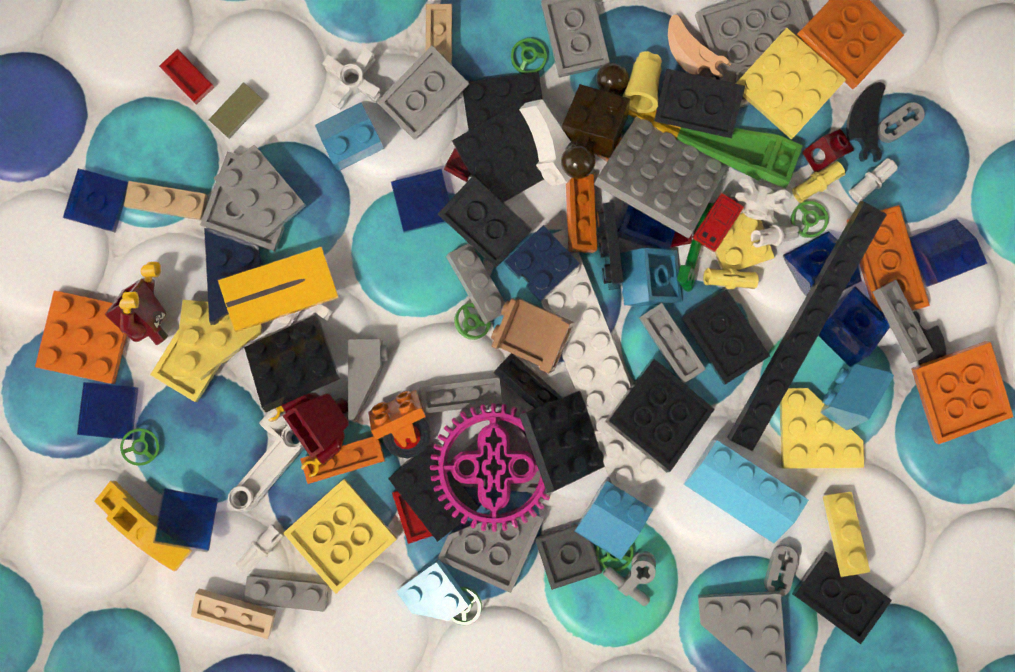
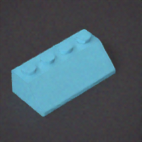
[684,440,809,543]

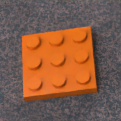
[797,0,904,89]
[35,290,127,384]
[911,341,1014,444]

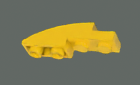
[94,481,193,571]

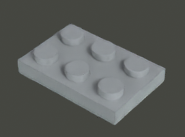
[541,0,610,78]
[377,46,470,140]
[214,145,306,239]

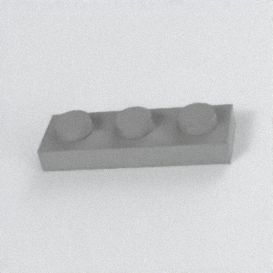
[446,243,505,324]
[873,280,933,364]
[639,303,706,384]
[420,377,503,414]
[244,575,328,612]

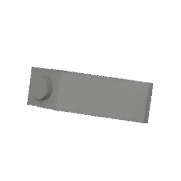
[348,339,388,420]

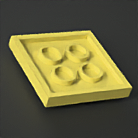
[735,28,846,140]
[283,479,397,594]

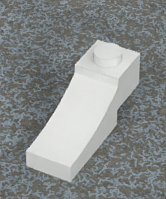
[519,99,571,185]

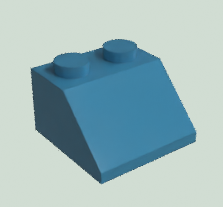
[315,102,384,171]
[620,248,682,306]
[820,364,894,430]
[574,481,653,560]

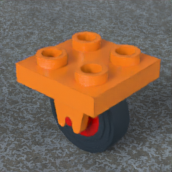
[368,390,431,458]

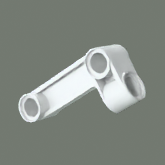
[228,409,305,511]

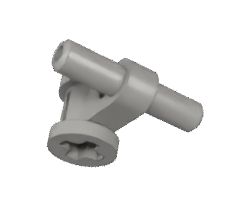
[603,551,656,606]

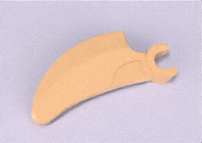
[668,15,731,78]

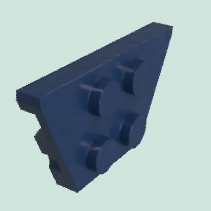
[204,228,261,325]

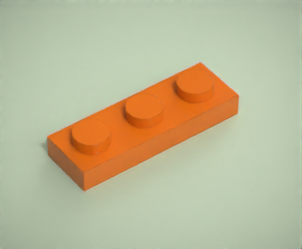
[566,174,597,253]
[300,436,386,484]

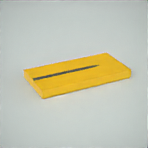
[218,247,339,332]

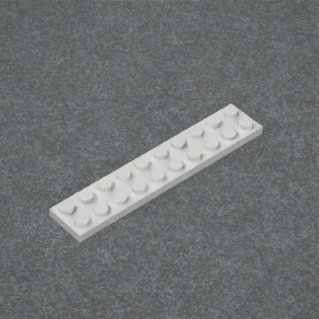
[541,228,665,491]

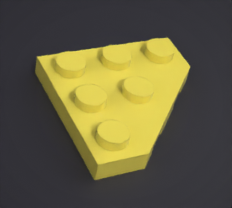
[173,300,262,381]
[780,388,864,469]

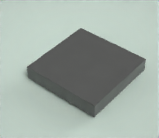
[535,523,602,590]

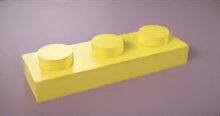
[823,492,870,577]

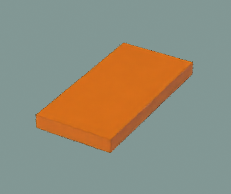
[846,205,930,320]

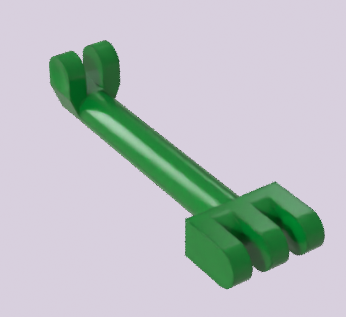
[677,203,714,292]

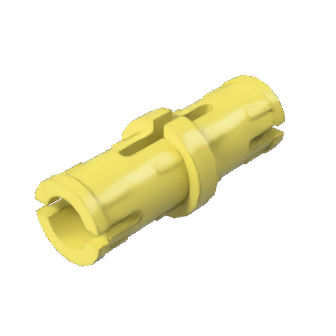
[792,161,846,203]
[703,268,759,289]

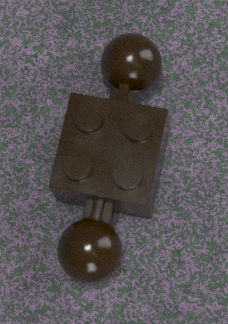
[561,62,630,179]

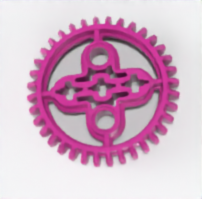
[430,403,550,532]

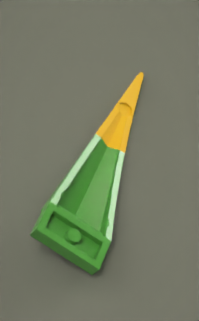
[628,110,803,189]

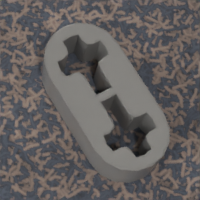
[877,102,925,143]
[764,545,798,597]

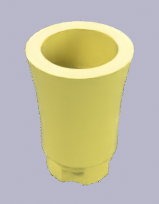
[623,51,662,113]

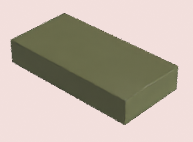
[208,82,264,139]

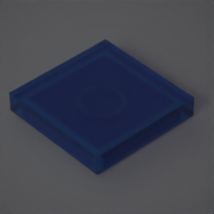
[63,168,128,233]
[391,169,449,233]
[77,382,139,440]
[153,488,218,552]

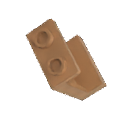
[491,297,575,374]

